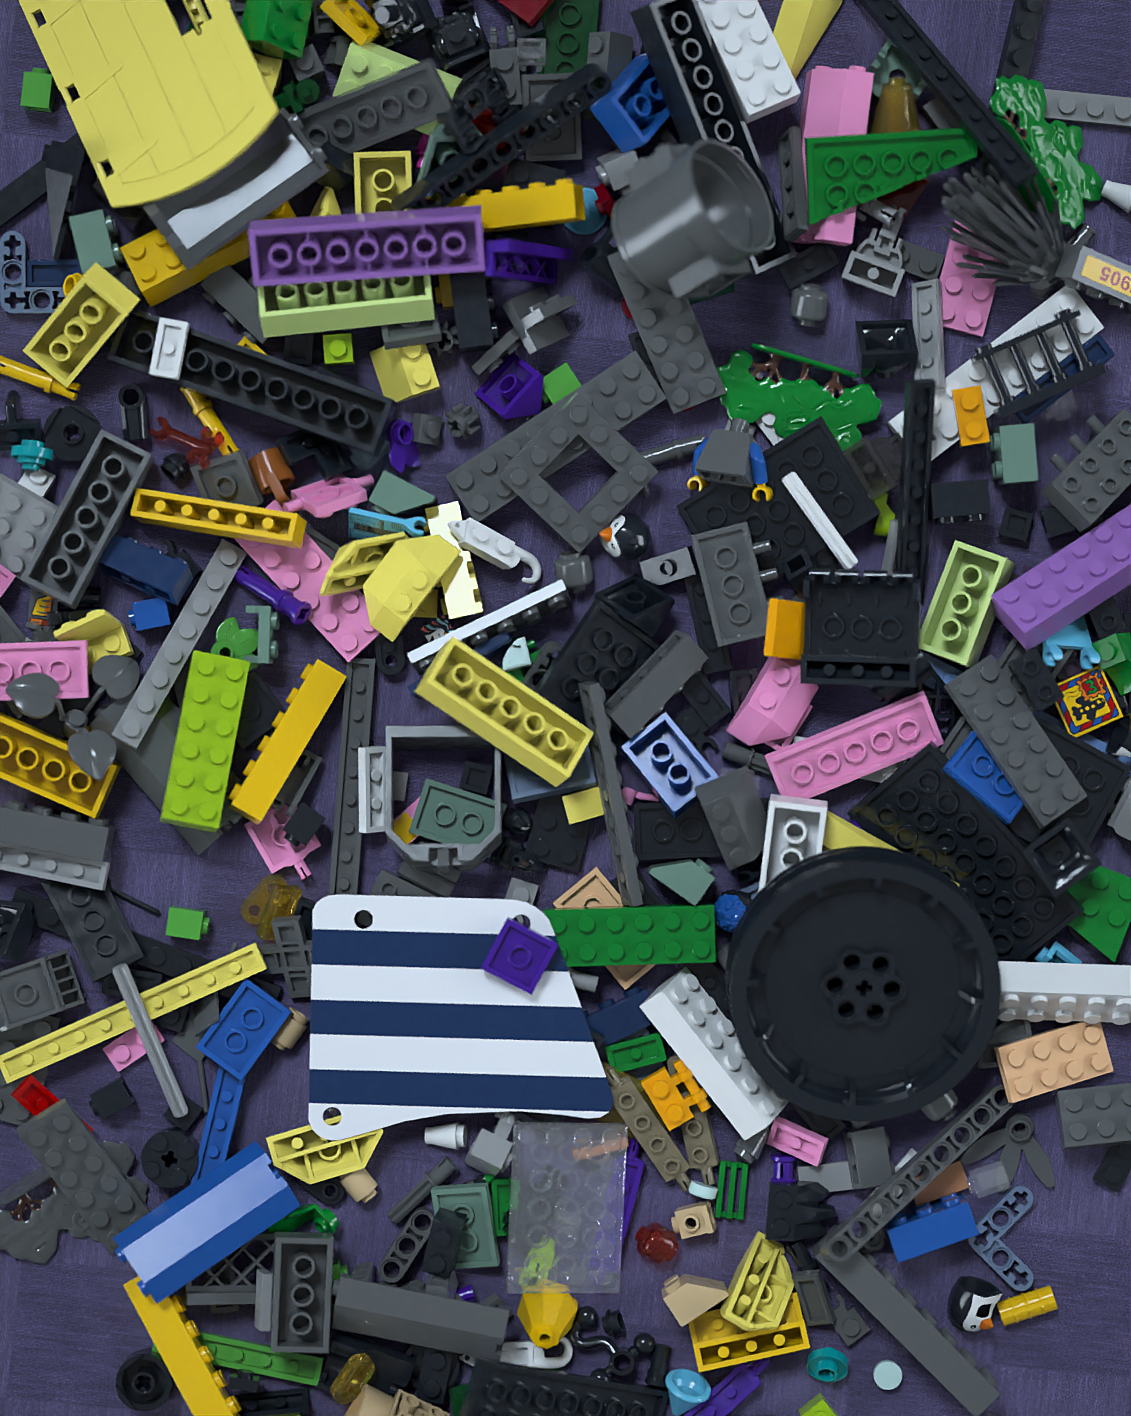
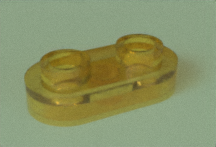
[241,874,288,924]
[330,1353,375,1404]

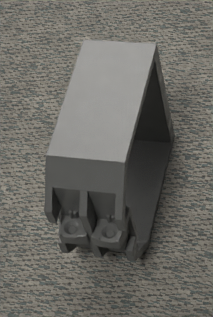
[385,726,502,874]

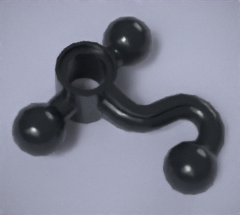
[568,1306,655,1380]

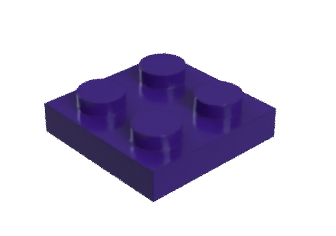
[481,917,558,995]

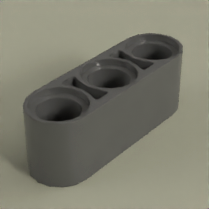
[379,1206,435,1283]

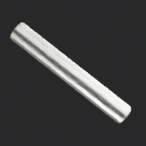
[782,472,858,570]

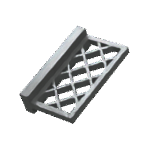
[182,1233,275,1305]

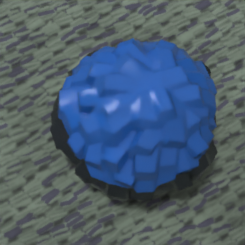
[714,889,752,933]

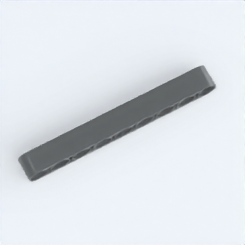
[820,1085,1014,1262]

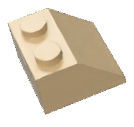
[661,1274,729,1327]

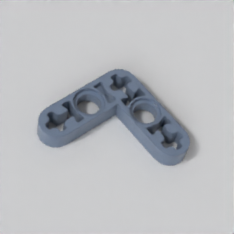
[0,231,66,314]
[967,1184,1034,1291]

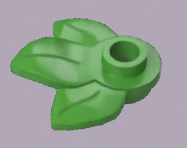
[210,617,260,671]

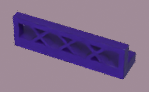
[485,239,573,285]

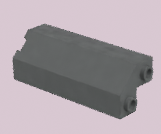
[142,107,329,270]
[88,679,244,855]
[330,1273,510,1361]

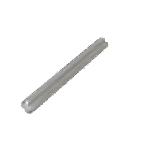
[113,963,188,1118]

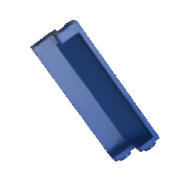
[113,1141,300,1304]

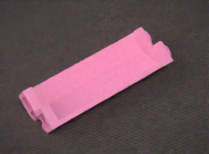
[793,66,874,247]

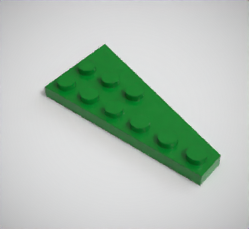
[804,127,977,225]
[1019,836,1131,963]

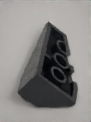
[41,139,86,260]

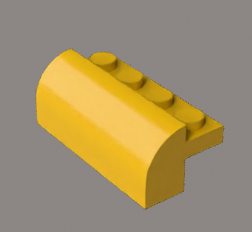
[688,1292,810,1372]

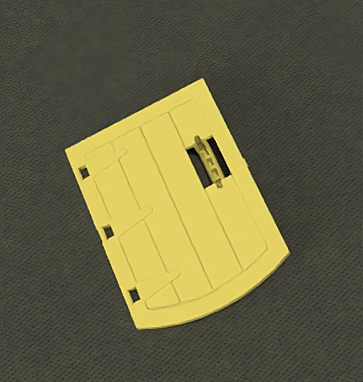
[18,0,280,208]

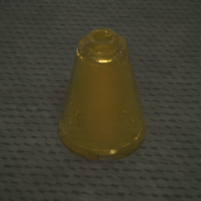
[871,77,921,133]

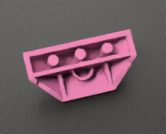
[725,653,819,746]

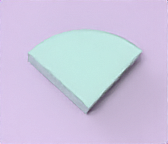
[503,637,532,672]

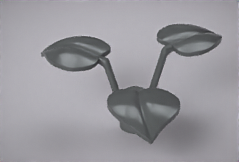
[5,655,140,781]

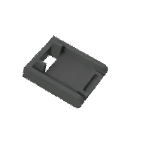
[270,732,323,818]

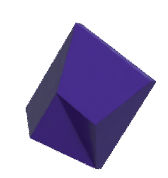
[474,353,544,423]

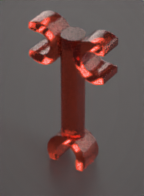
[149,417,225,470]

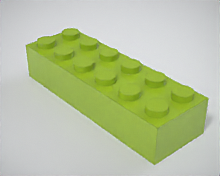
[159,650,250,833]

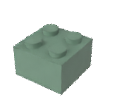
[69,209,125,274]
[989,423,1038,486]

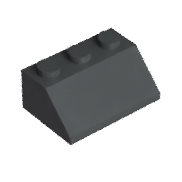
[694,765,768,871]

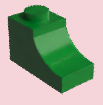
[1092,632,1131,696]

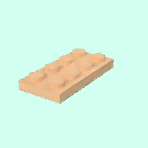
[553,867,656,990]
[994,1021,1114,1103]

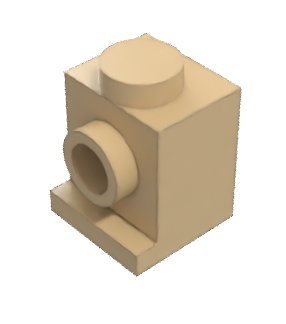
[671,1200,717,1239]

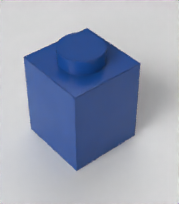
[128,598,173,631]

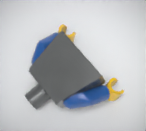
[687,418,773,502]

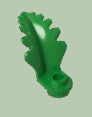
[267,1204,339,1235]

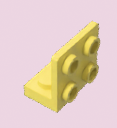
[53,609,134,675]

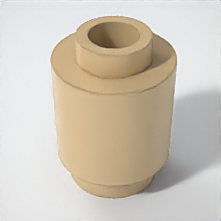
[271,1007,309,1051]
[338,1168,378,1203]

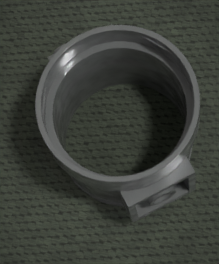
[612,139,774,299]

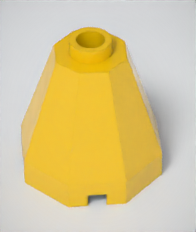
[517,1279,578,1349]

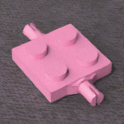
[283,474,374,518]
[244,805,322,880]

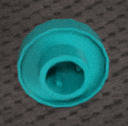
[11,440,53,471]
[806,1347,849,1382]

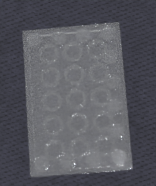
[506,1122,628,1293]

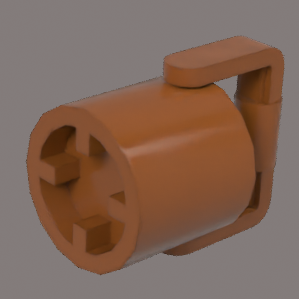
[248,447,295,507]

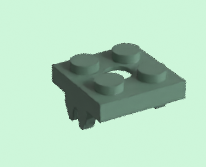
[867,39,927,117]
[244,606,280,663]

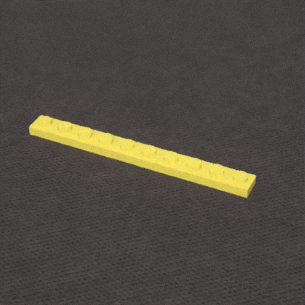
[0,942,268,1083]

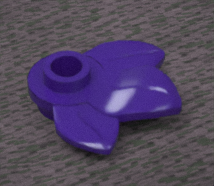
[387,419,420,473]

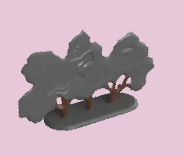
[0,1141,148,1264]

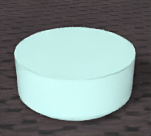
[688,1180,718,1200]
[873,1360,902,1390]

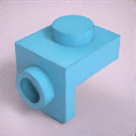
[1034,941,1082,964]

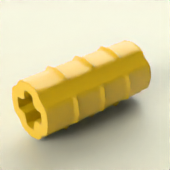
[996,1285,1058,1326]

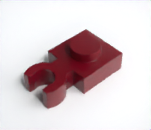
[594,183,616,219]

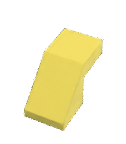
[562,786,604,824]

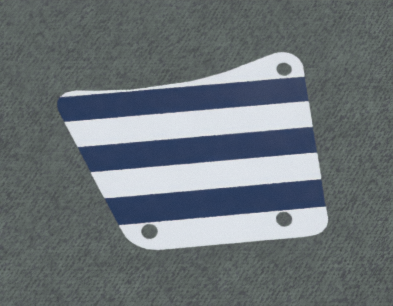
[309,895,613,1140]

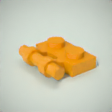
[640,1059,711,1131]

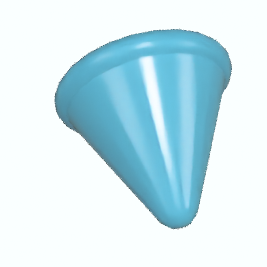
[564,187,608,235]
[665,1368,711,1416]

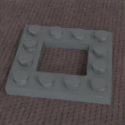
[497,392,659,553]

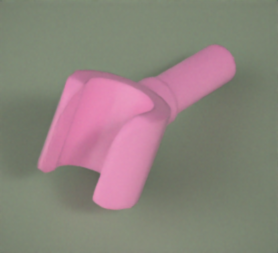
[621,787,659,806]

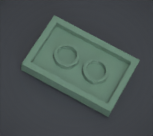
[409,778,507,858]
[431,1182,500,1269]

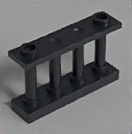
[970,308,1106,420]

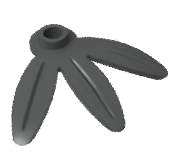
[959,1113,1055,1193]

